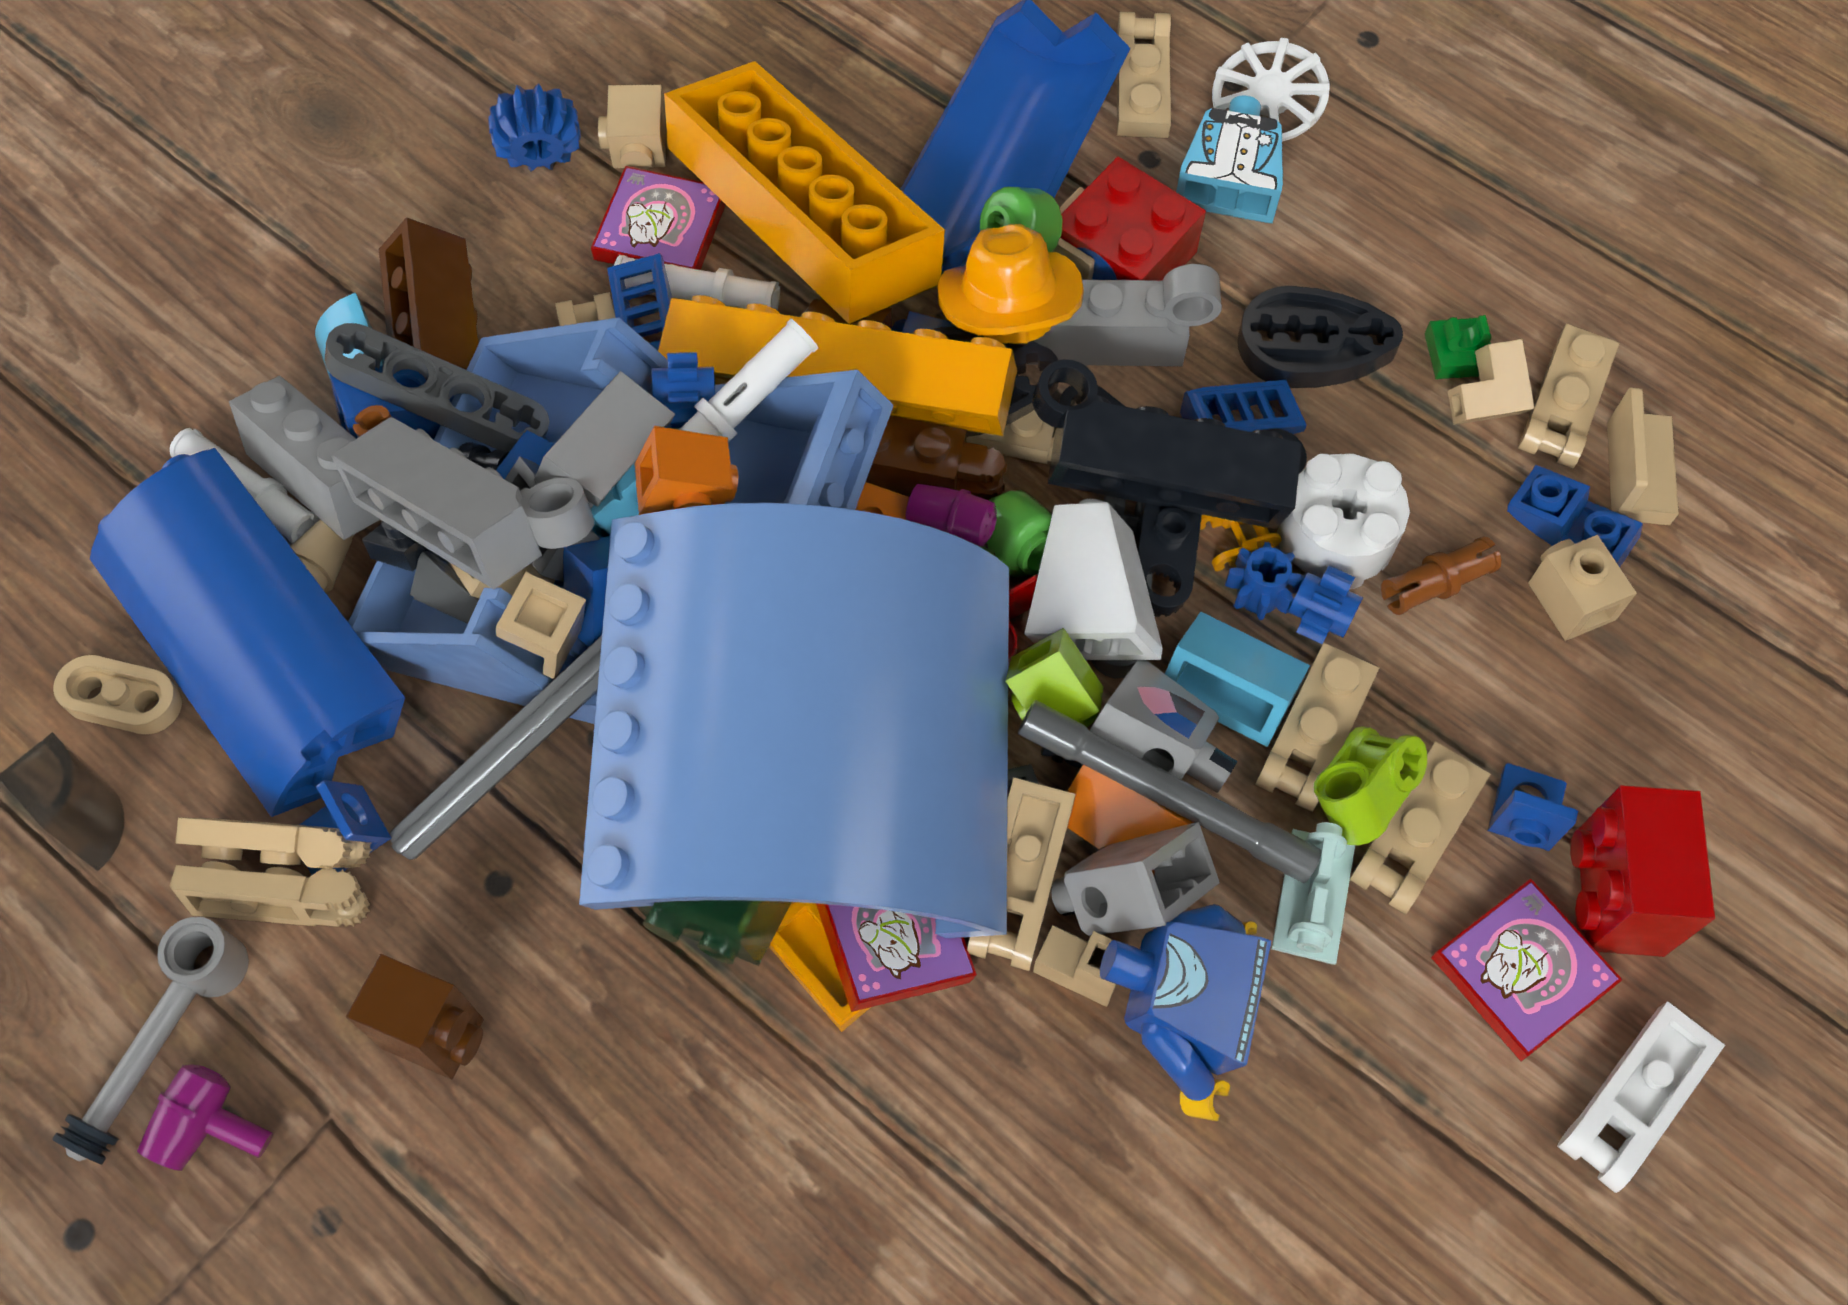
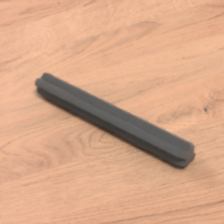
[389,635,602,860]

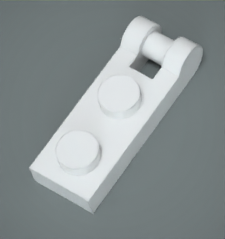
[1557,1001,1725,1193]

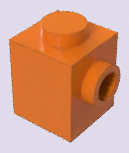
[634,426,739,515]

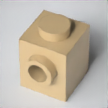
[598,85,667,170]
[1528,535,1637,641]

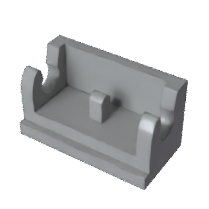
[533,371,675,508]

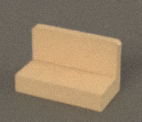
[1607,387,1679,525]

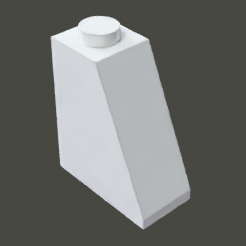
[1025,499,1163,660]

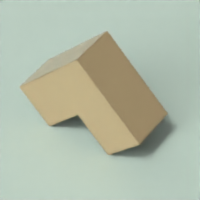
[1448,339,1535,425]
[1033,925,1117,1007]

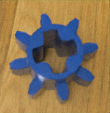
[652,352,715,428]
[1225,542,1304,620]
[1288,565,1363,644]

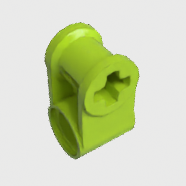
[1314,726,1427,846]

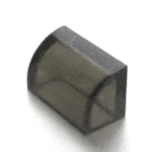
[0,732,125,871]

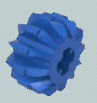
[488,83,581,172]

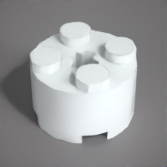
[1277,454,1410,589]

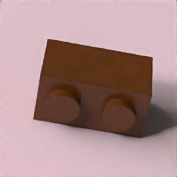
[346,954,484,1080]

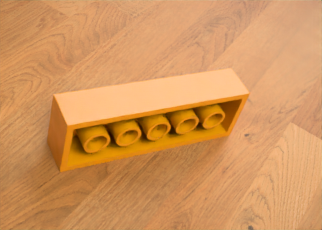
[664,61,945,324]

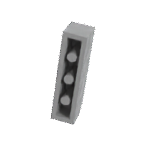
[1028,264,1222,366]
[331,417,594,589]

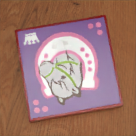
[591,166,726,270]
[1431,879,1623,1062]
[816,903,977,1012]

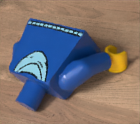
[1100,904,1271,1121]

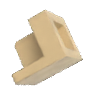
[496,572,586,679]

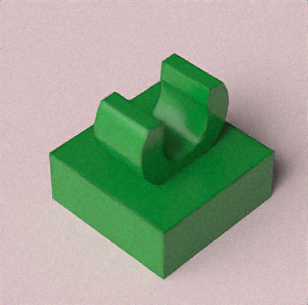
[1424,315,1492,379]

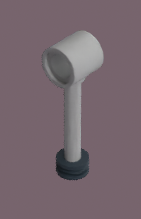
[52,917,249,1164]

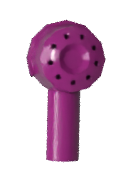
[906,484,997,547]
[137,1064,273,1171]

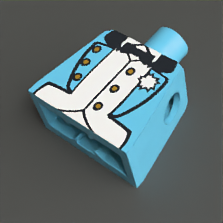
[1176,95,1283,224]

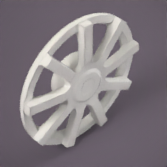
[1212,38,1330,142]

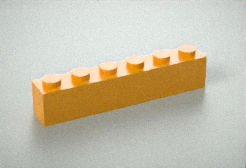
[658,295,1017,436]

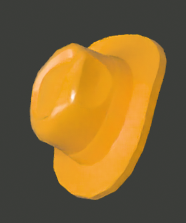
[937,224,1084,344]

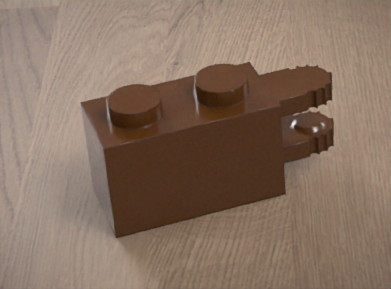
[866,415,1007,500]

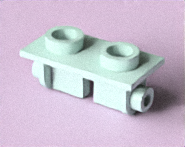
[1271,822,1355,965]

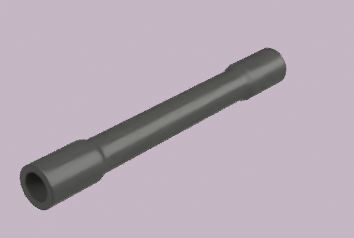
[1017,700,1321,883]

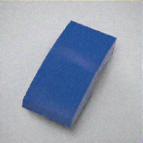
[1507,465,1643,567]

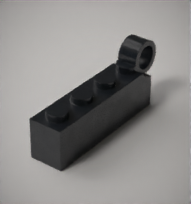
[1032,359,1302,529]

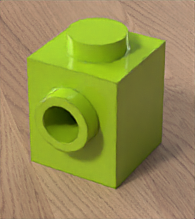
[1005,628,1103,727]

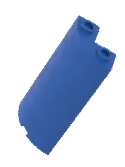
[900,0,1131,275]
[90,448,405,817]

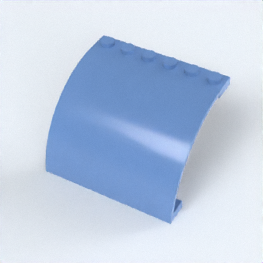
[579,503,1009,938]

